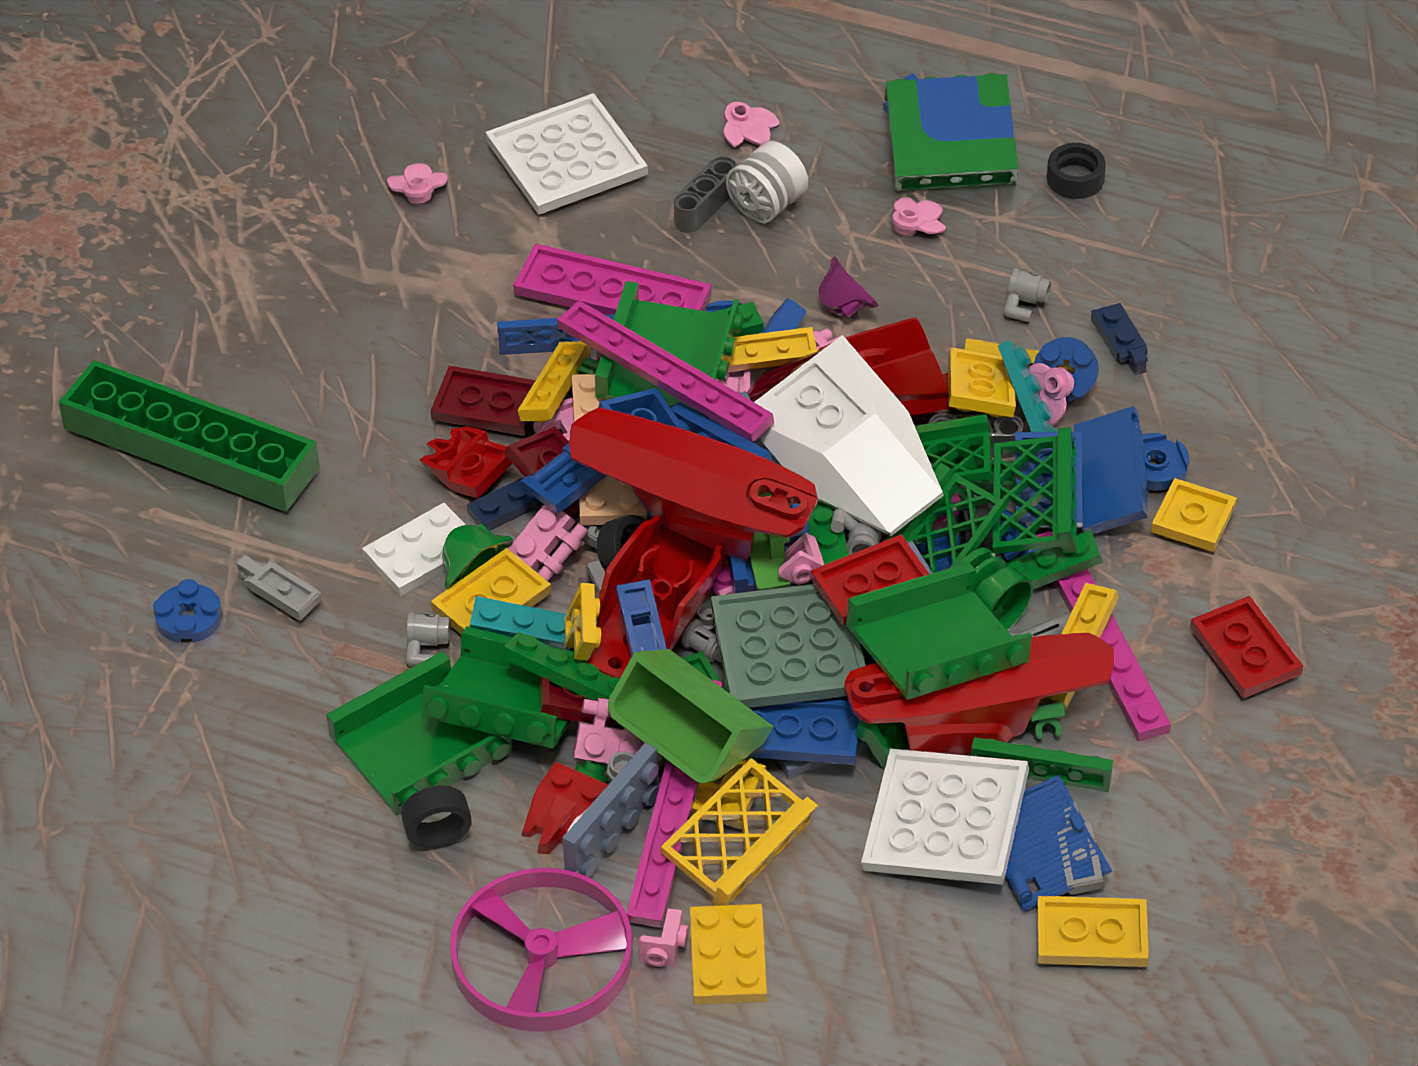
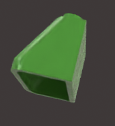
[608,649,774,783]

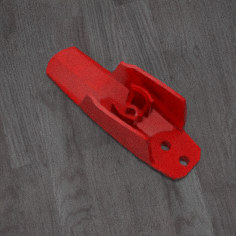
[818,318,955,416]
[569,407,818,561]
[586,515,727,678]
[844,632,1114,755]

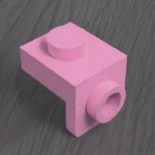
[778,533,824,586]
[639,908,688,967]

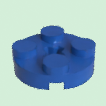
[1034,337,1099,402]
[1143,433,1189,492]
[153,579,222,643]

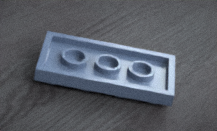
[562,743,659,877]

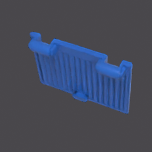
[1005,775,1112,912]

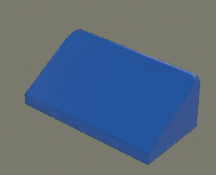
[761,298,806,333]

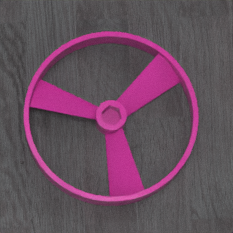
[450,868,633,1032]

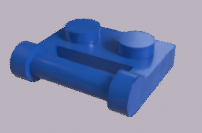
[519,443,606,514]

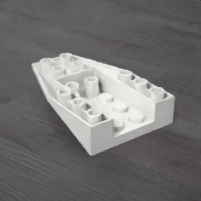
[754,335,944,536]

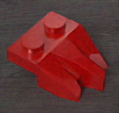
[419,426,512,498]
[521,762,608,854]

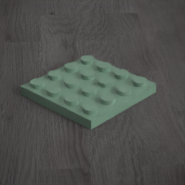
[711,584,866,708]

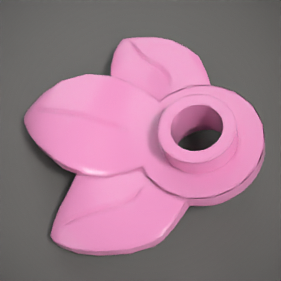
[723,102,779,147]
[387,163,448,203]
[892,197,946,235]
[1020,363,1074,426]

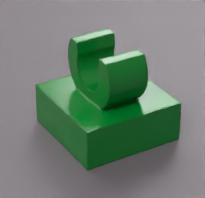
[1027,702,1065,740]

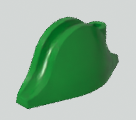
[442,523,514,589]

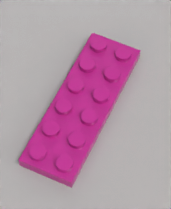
[513,243,712,315]

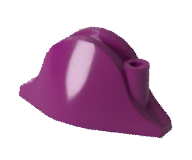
[818,256,879,318]

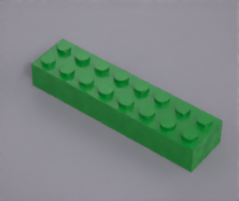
[59,360,320,512]

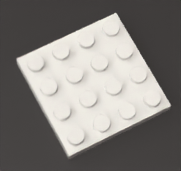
[485,93,648,215]
[861,749,1029,885]

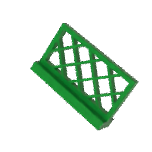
[915,414,993,482]
[993,427,1077,554]
[884,463,1008,573]

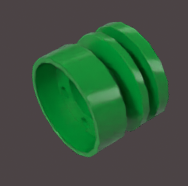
[957,547,1033,631]

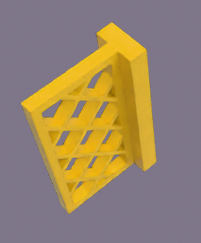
[659,758,818,906]

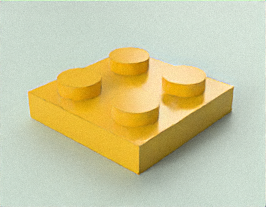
[1151,478,1237,552]

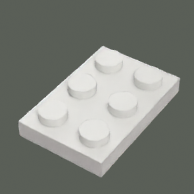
[362,503,465,597]

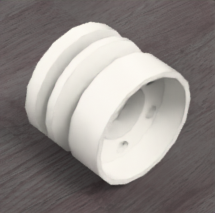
[726,141,808,224]

